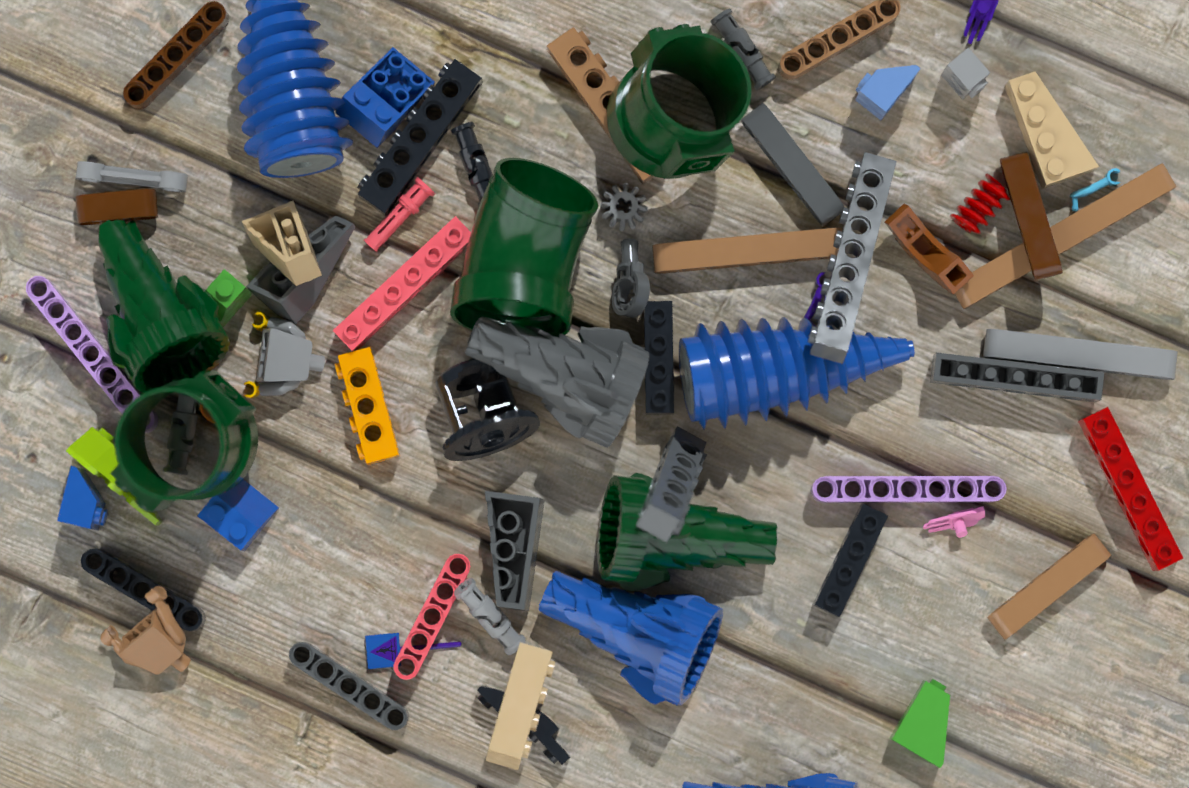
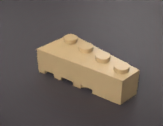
[1005,71,1099,189]
[486,642,556,770]

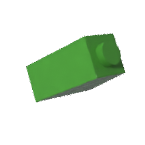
[205,269,253,327]
[889,679,950,768]

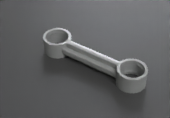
[75,161,188,192]

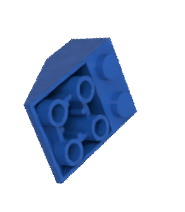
[335,47,435,148]

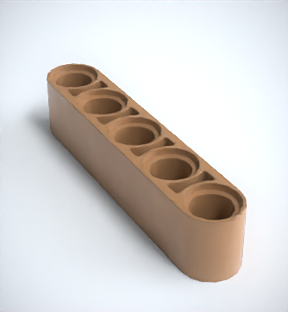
[779,0,901,80]
[987,533,1111,640]

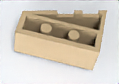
[242,201,322,286]

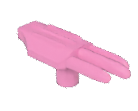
[923,506,985,538]

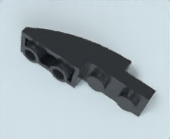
[477,686,571,765]

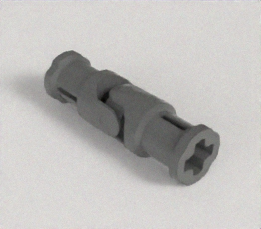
[710,8,776,90]

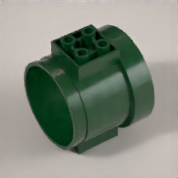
[607,24,752,179]
[110,370,258,513]

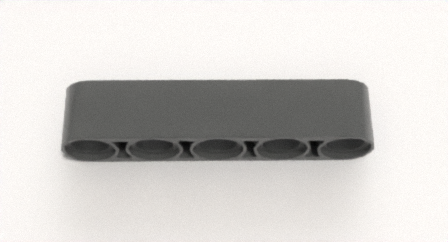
[741,103,844,227]
[289,642,409,730]

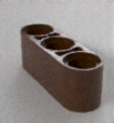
[76,189,158,225]

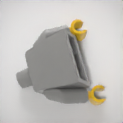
[244,312,325,398]

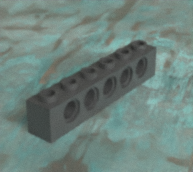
[930,353,1104,403]
[636,426,707,542]

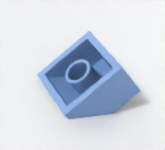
[855,65,921,120]

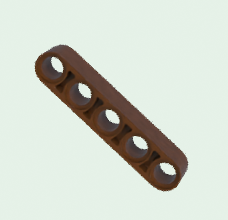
[123,1,229,110]
[1000,151,1063,281]

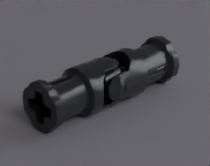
[451,122,493,206]

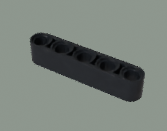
[81,549,206,631]

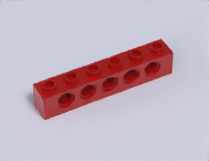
[1078,407,1184,571]

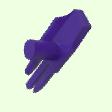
[964,0,999,44]

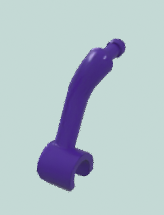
[804,272,826,327]

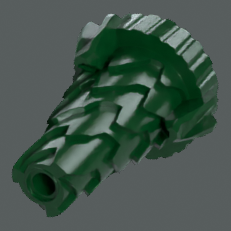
[98,220,230,393]
[597,473,777,591]

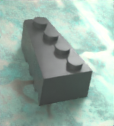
[485,491,545,611]

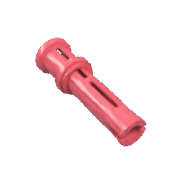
[364,177,436,252]

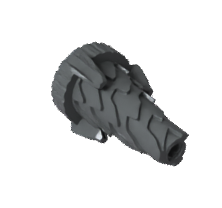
[464,316,649,448]

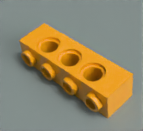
[335,347,400,465]

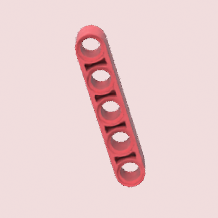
[393,554,470,680]

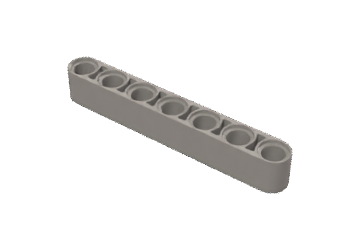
[983,329,1178,380]

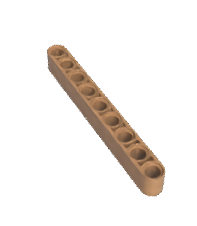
[955,163,1177,309]

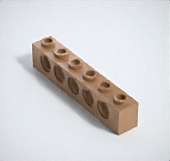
[546,27,654,184]

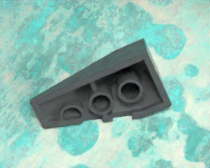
[246,215,355,324]

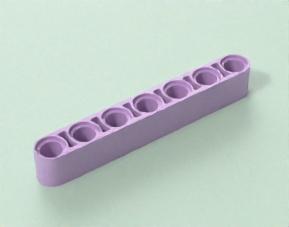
[26,276,158,433]
[811,476,1006,503]

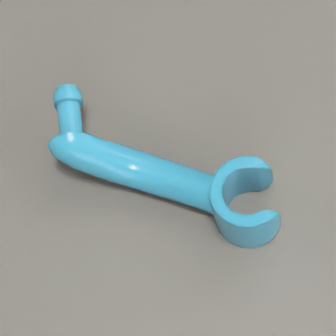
[1069,168,1121,211]

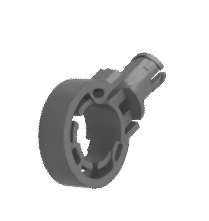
[612,238,650,318]

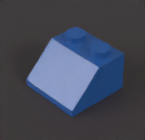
[57,466,108,531]
[197,479,279,552]

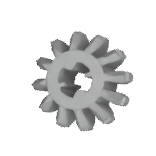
[600,183,648,231]

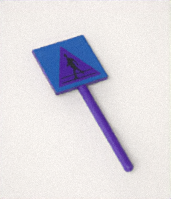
[365,633,462,669]

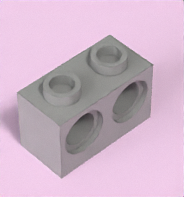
[941,47,990,100]

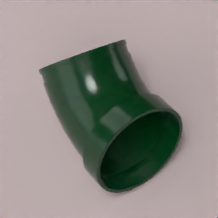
[450,158,598,337]

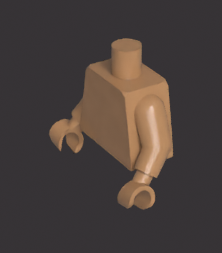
[101,586,191,674]

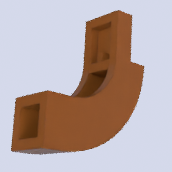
[884,203,974,295]

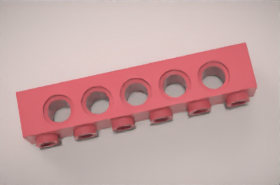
[333,216,471,352]

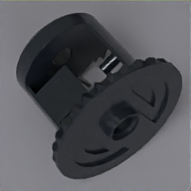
[435,358,540,461]

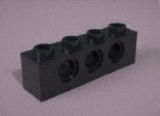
[644,301,674,415]
[812,504,888,617]

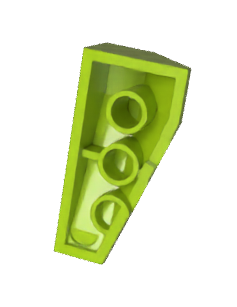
[66,427,163,526]

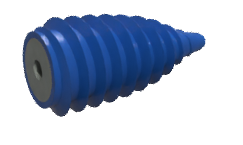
[237,0,353,178]
[679,317,915,430]

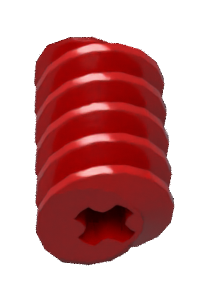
[950,174,1010,235]

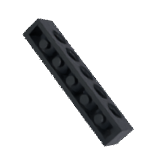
[357,59,483,216]

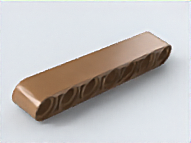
[652,228,843,274]

